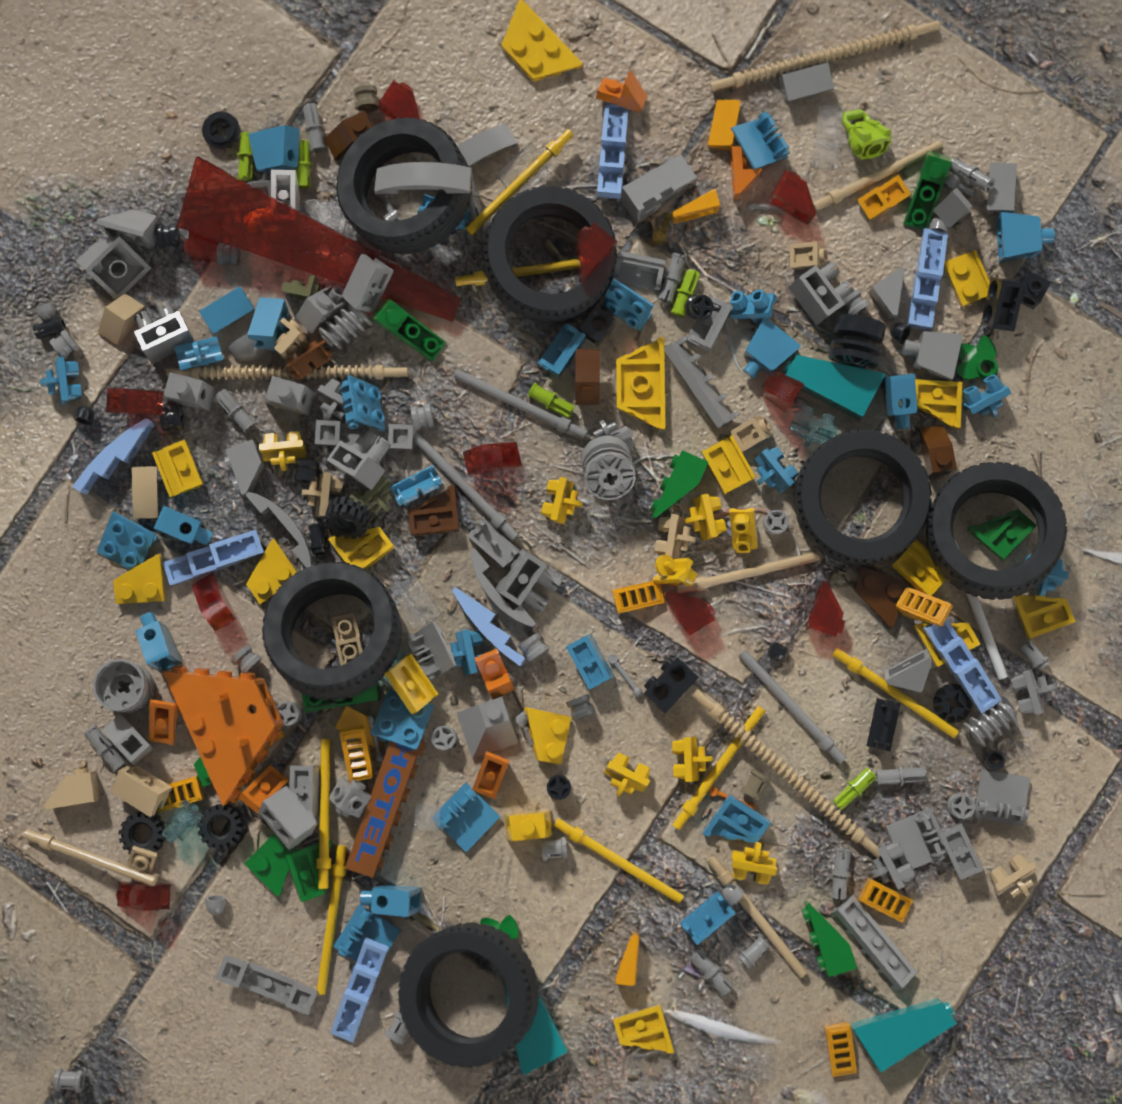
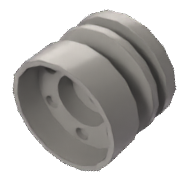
[581,435,636,500]
[93,659,155,714]

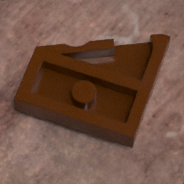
[408,484,460,537]
[853,567,909,628]

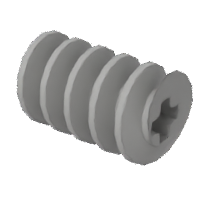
[318,304,373,353]
[962,696,1018,747]

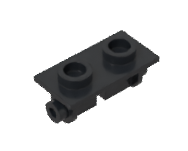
[866,698,901,752]

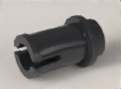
[33,316,66,340]
[308,523,329,555]

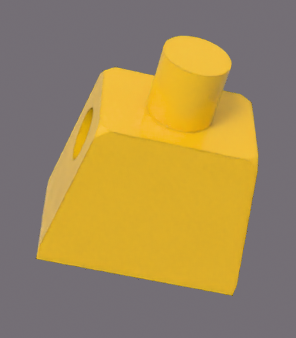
[504,810,553,841]

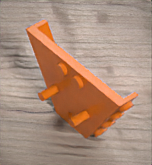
[163,666,284,806]

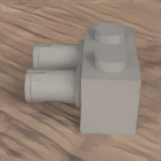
[788,261,854,326]
[134,301,194,364]
[327,428,392,490]
[495,549,562,613]
[258,786,317,850]

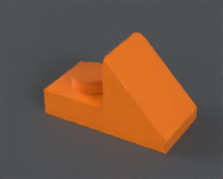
[596,70,647,113]
[730,146,762,200]
[475,649,515,699]
[149,699,180,745]
[473,752,510,799]
[239,765,289,814]

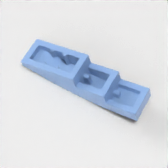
[597,102,628,199]
[907,228,948,331]
[72,418,156,495]
[162,530,264,587]
[452,587,526,667]
[923,618,1002,714]
[330,938,389,1042]

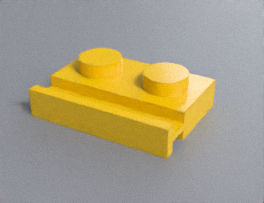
[944,250,990,308]
[701,435,756,495]
[152,439,204,498]
[891,539,946,596]
[384,654,438,714]

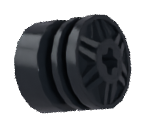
[828,314,886,369]

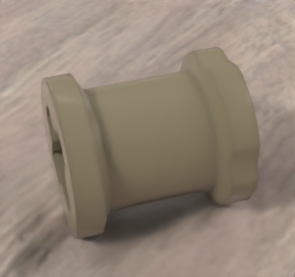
[740,769,771,801]

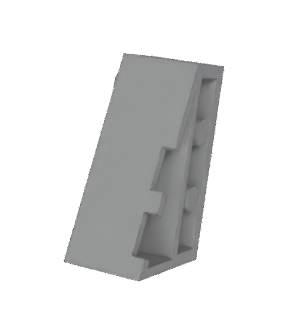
[621,155,697,224]

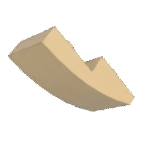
[132,466,159,519]
[331,612,363,666]
[127,846,157,875]

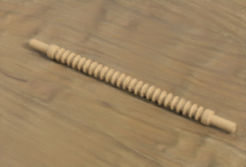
[710,20,941,92]
[167,365,408,380]
[692,689,881,858]

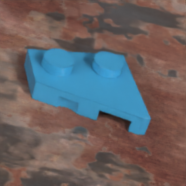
[703,794,771,843]

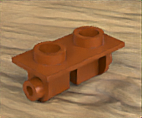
[282,339,333,382]

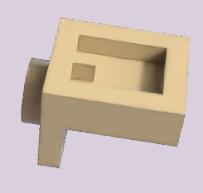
[790,241,828,270]
[730,416,772,452]

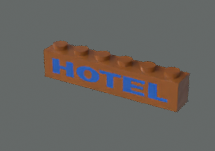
[345,735,427,878]

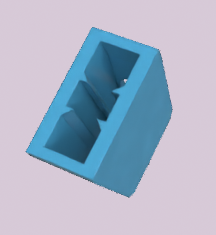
[249,125,300,175]
[996,212,1055,263]
[743,318,801,379]
[882,374,917,430]
[154,506,213,546]
[136,612,183,673]
[360,885,422,917]

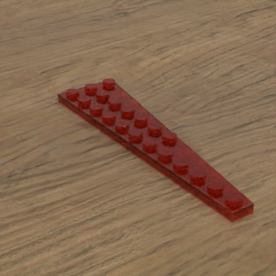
[177,156,461,322]

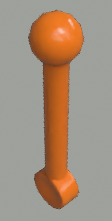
[708,786,757,811]

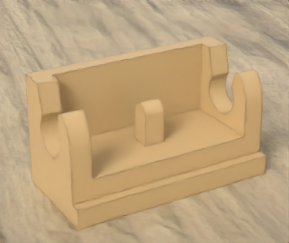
[111,764,172,817]

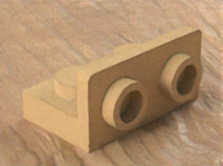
[274,318,309,361]

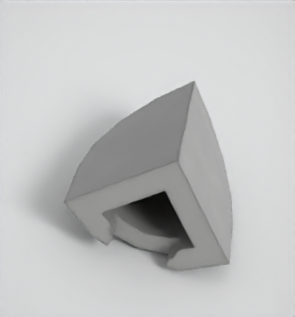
[228,334,273,363]

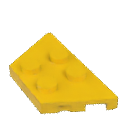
[501,0,583,82]
[616,337,666,430]

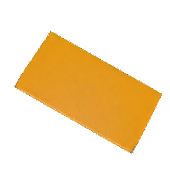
[707,100,741,151]

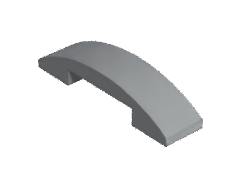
[433,123,518,191]
[374,162,472,194]
[315,420,413,450]
[245,492,314,567]
[471,548,536,628]
[215,955,318,1015]

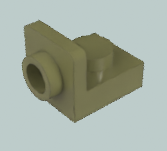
[281,274,321,301]

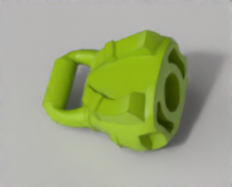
[841,109,892,160]

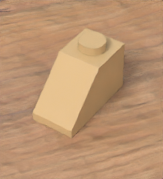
[45,768,101,810]

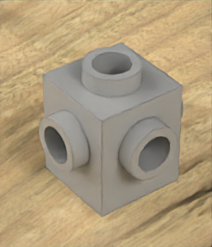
[329,777,371,818]

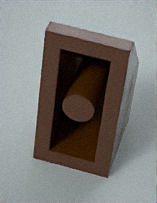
[325,110,372,160]
[575,349,600,405]
[919,425,957,476]

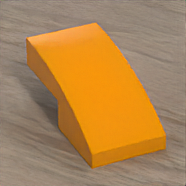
[857,174,912,220]
[335,706,384,749]

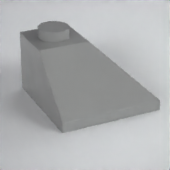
[96,209,162,249]
[76,235,151,300]
[457,697,519,759]

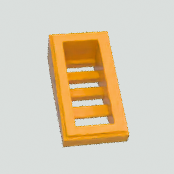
[671,189,720,224]
[612,581,665,614]
[896,587,953,627]
[339,726,374,782]
[157,776,206,813]
[857,877,913,923]
[615,932,639,986]
[824,1022,857,1077]

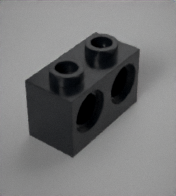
[981,277,1025,332]
[643,657,699,713]

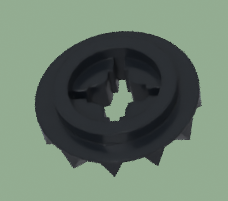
[202,111,241,150]
[933,684,973,723]

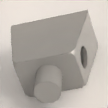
[902,331,963,381]
[164,373,216,412]
[265,376,316,416]

